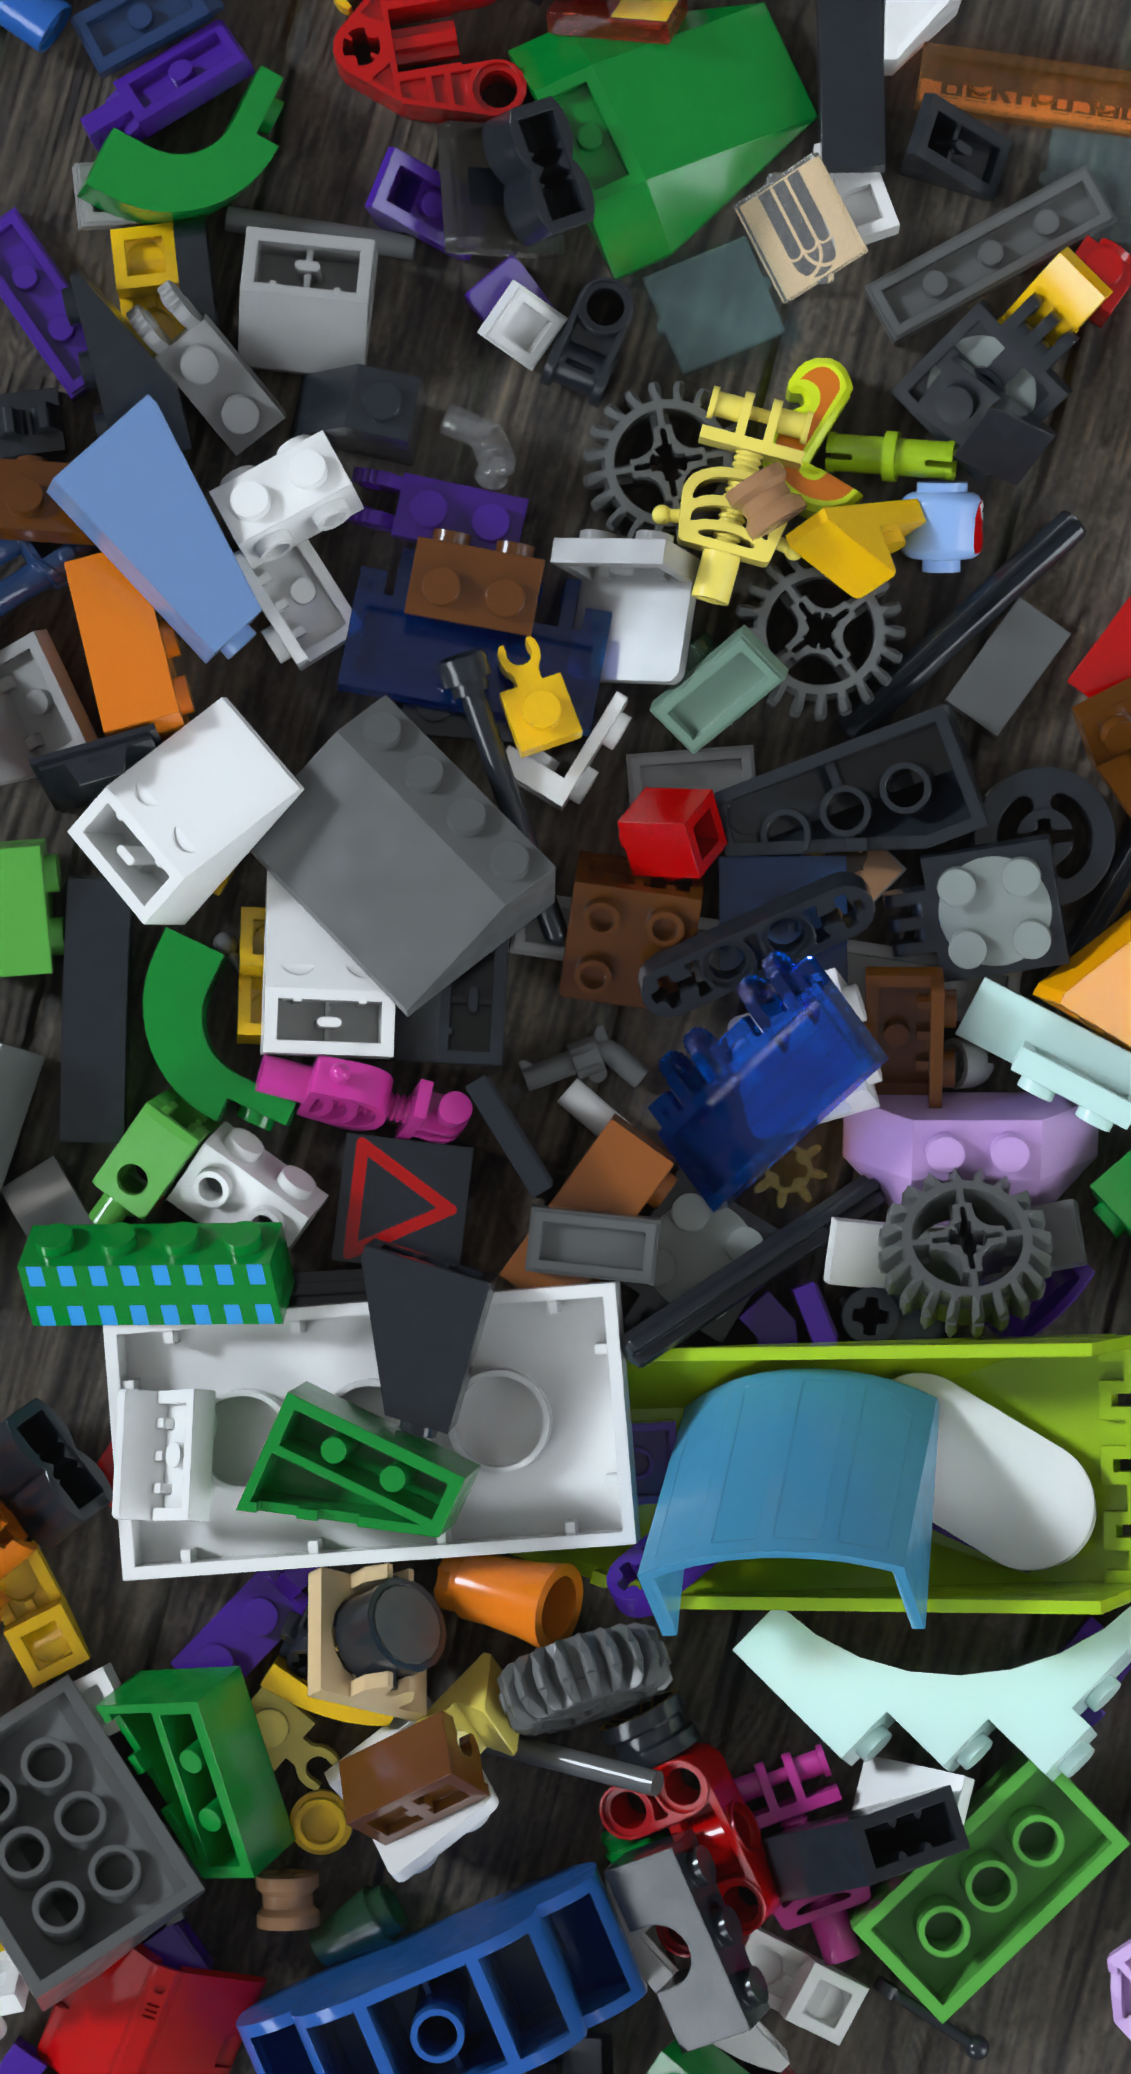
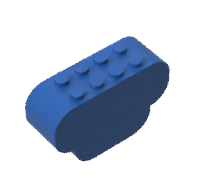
[236,1862,648,2074]

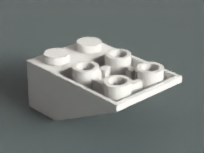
[67,697,304,925]
[260,870,395,1060]

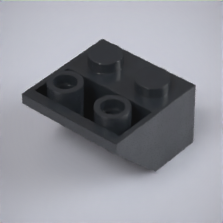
[376,939,510,1067]

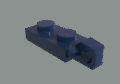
[69,0,225,80]

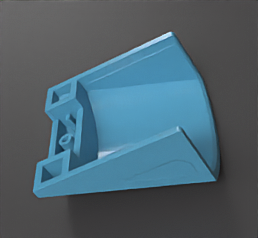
[637,1368,940,1636]

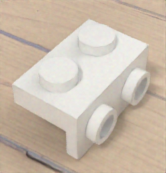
[233,539,365,671]
[112,1389,218,1522]

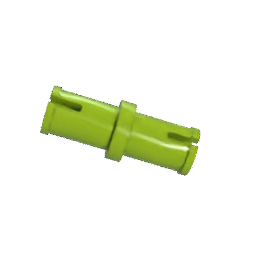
[825,431,958,482]

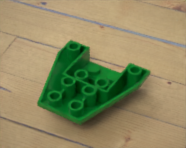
[508,2,818,280]

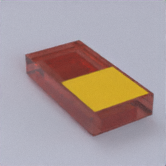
[546,0,688,44]

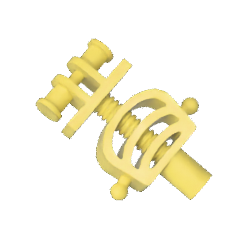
[652,386,814,606]

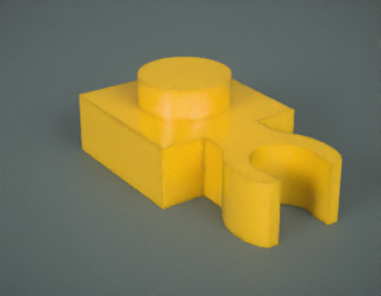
[497,636,583,758]

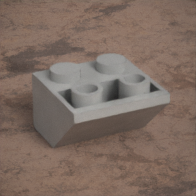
[238,226,378,375]

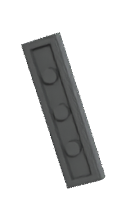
[863,164,1117,346]

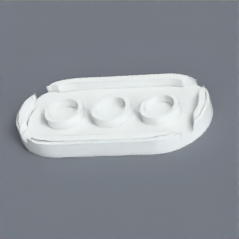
[892,1373,1097,1571]

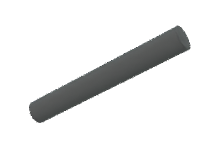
[225,206,416,261]
[485,1735,664,1797]

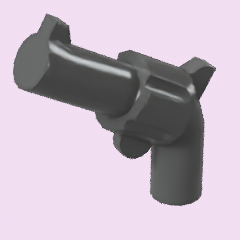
[518,1023,650,1092]

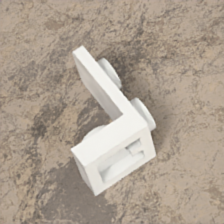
[506,691,632,812]

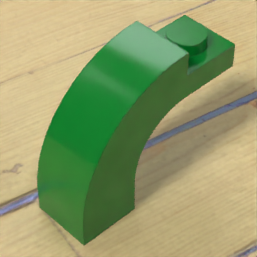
[77,65,285,224]
[143,927,298,1132]

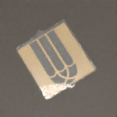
[733,152,869,304]

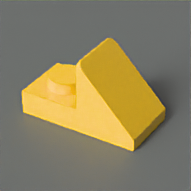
[785,498,926,599]

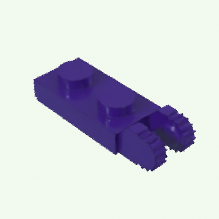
[345,466,529,550]

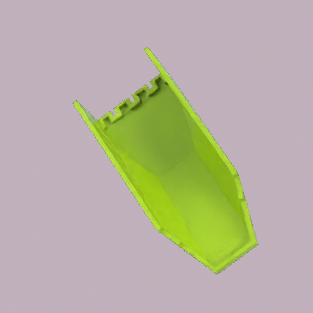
[509,1334,1131,1615]

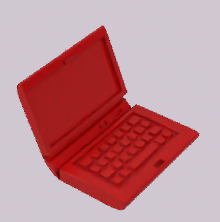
[37,1943,267,2074]

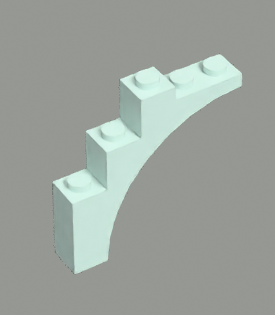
[732,1606,1131,1782]

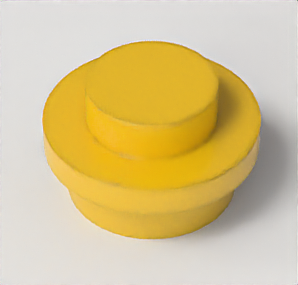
[289,1789,353,1855]

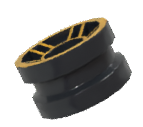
[599,1689,701,1768]

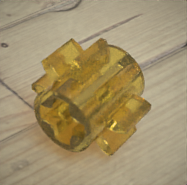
[747,1131,827,1208]

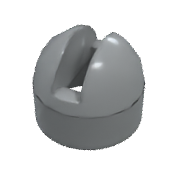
[943,1037,994,1089]

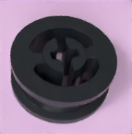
[968,767,1116,906]

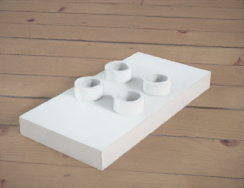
[103,1281,641,1581]

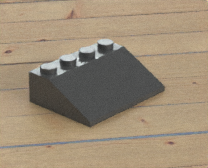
[250,695,556,1017]
[0,1675,206,2012]

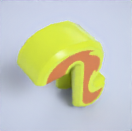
[759,358,864,519]

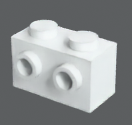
[209,430,364,569]
[166,1121,329,1252]

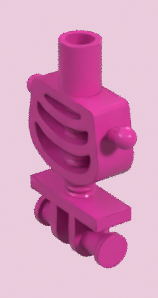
[255,1054,473,1145]
[733,1743,871,1965]

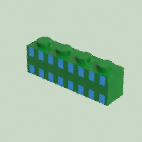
[17,1221,295,1326]

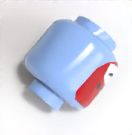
[901,481,984,573]

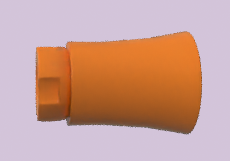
[434,1554,583,1648]

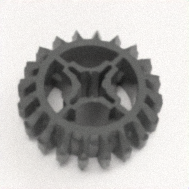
[583,381,737,551]
[733,558,906,721]
[877,1168,1054,1339]
[497,1622,673,1736]

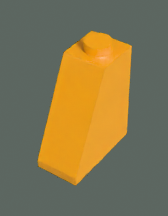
[1032,910,1131,1052]

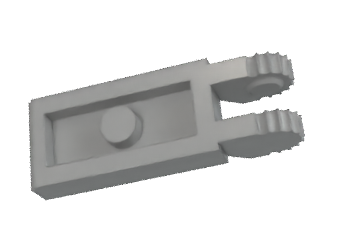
[126,280,286,456]

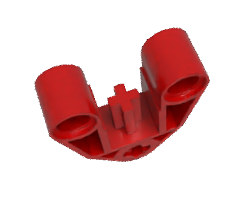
[333,0,527,129]

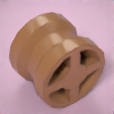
[725,461,807,541]
[255,1868,320,1931]

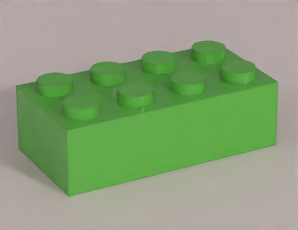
[848,1750,1131,2024]

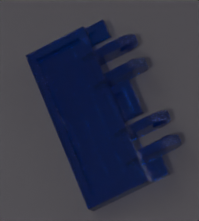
[337,548,613,737]
[648,950,889,1212]

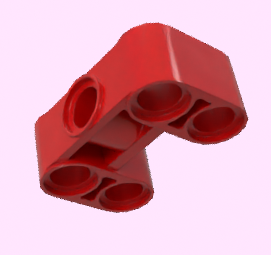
[599,1742,782,1958]

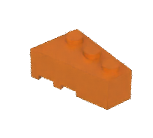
[64,552,195,742]

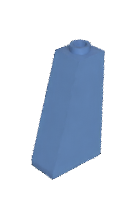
[47,394,262,664]

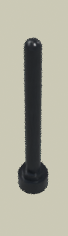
[435,647,568,946]

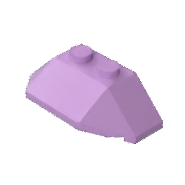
[842,1092,1099,1225]

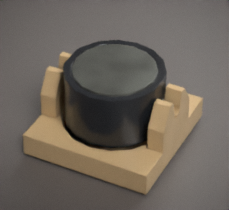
[308,1563,447,1721]

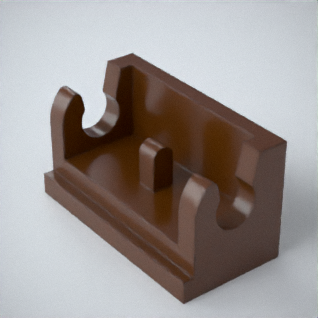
[338,1711,490,1846]

